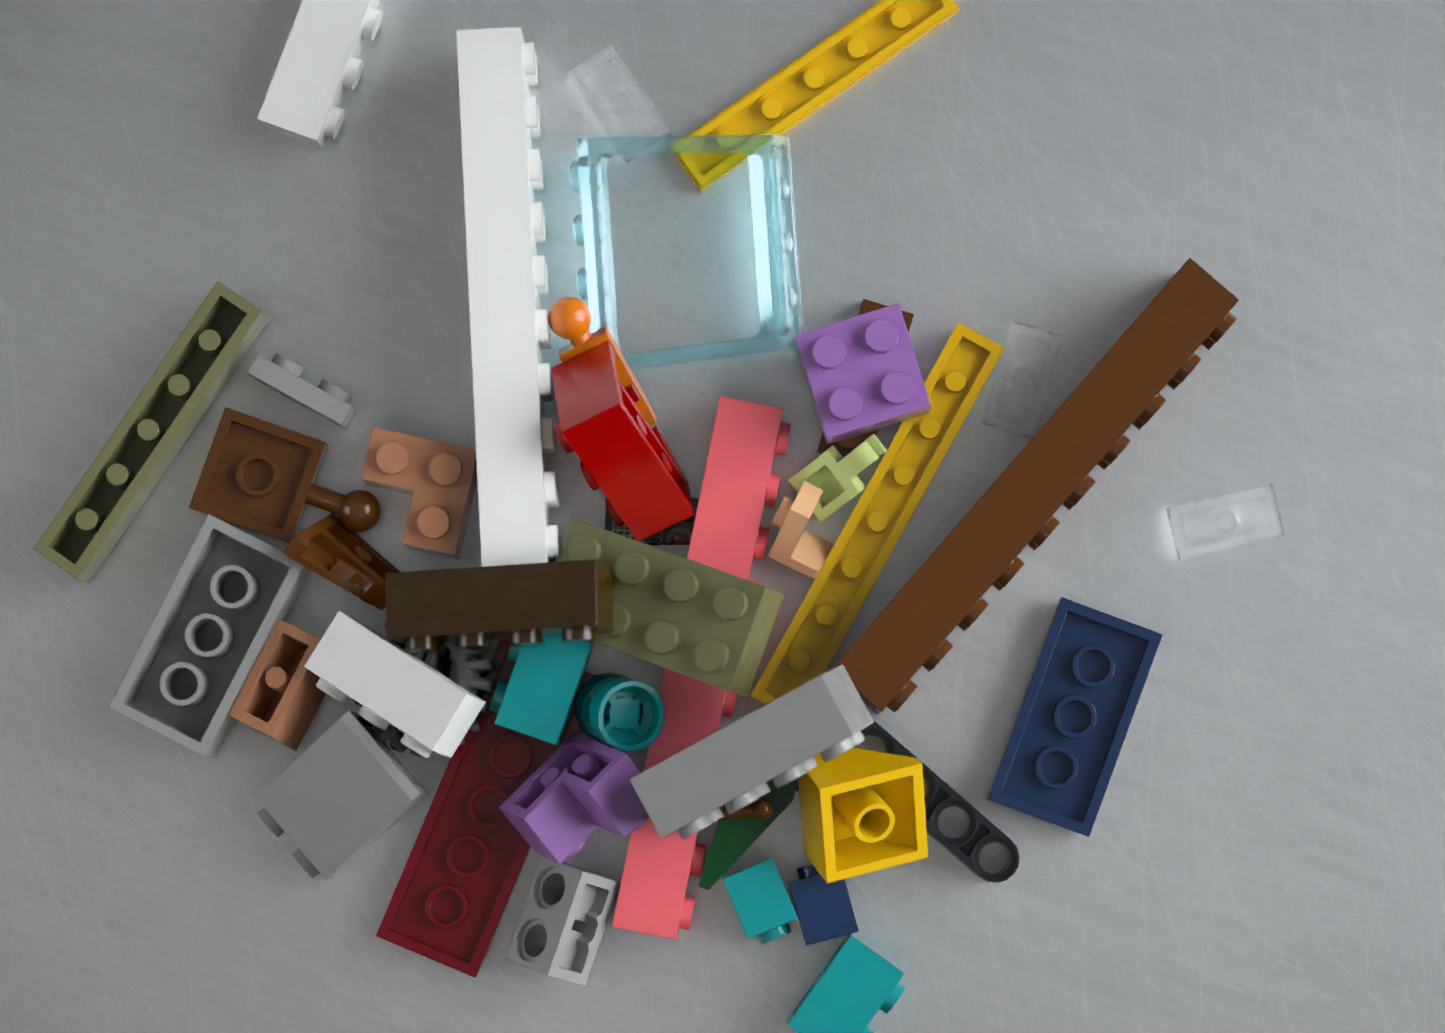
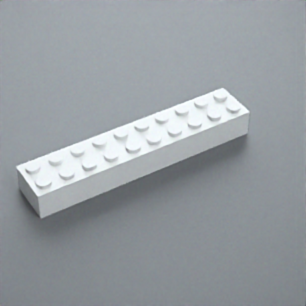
[456,27,561,567]

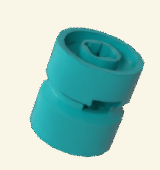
[574,672,665,751]

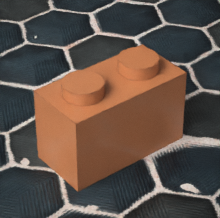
[228,619,326,751]

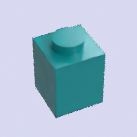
[722,857,798,944]

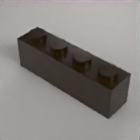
[386,559,613,653]

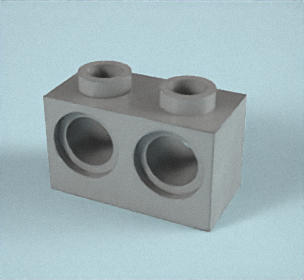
[506,856,620,986]

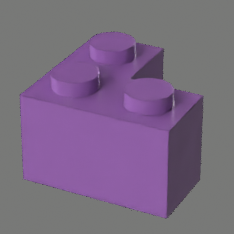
[499,732,649,864]

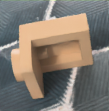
[768,481,832,578]

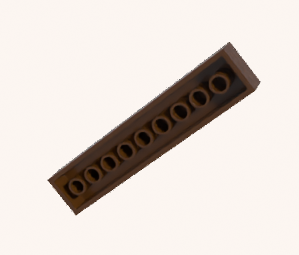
[831,258,1239,714]

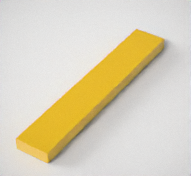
[670,0,959,193]

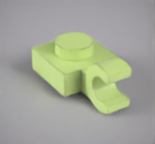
[788,434,887,522]

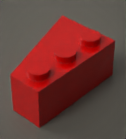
[551,340,695,541]

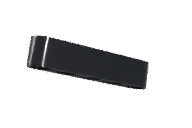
[853,720,1020,883]

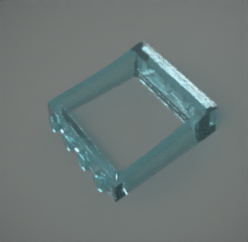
[570,134,803,370]

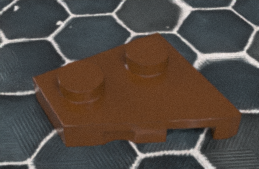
[283,513,400,610]

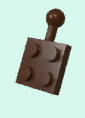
[189,407,381,543]

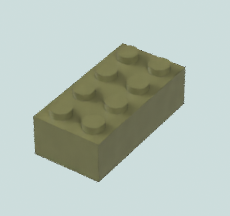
[555,518,785,697]

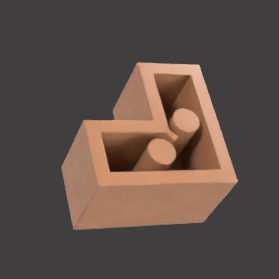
[361,427,477,559]

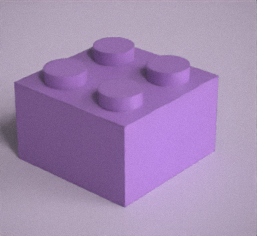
[795,303,931,445]

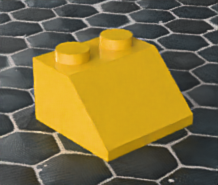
[798,748,928,883]

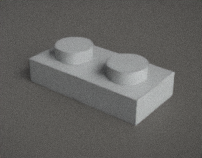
[247,353,357,430]

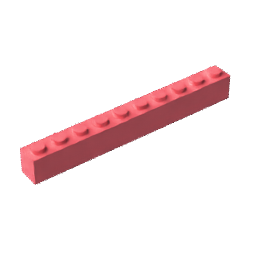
[612,396,791,940]

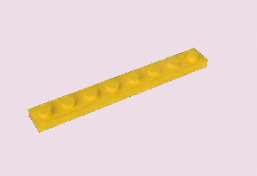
[750,322,1005,705]

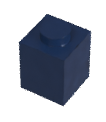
[788,864,859,946]

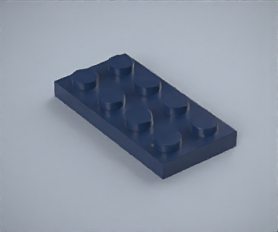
[986,597,1163,837]

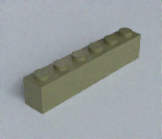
[33,281,270,583]

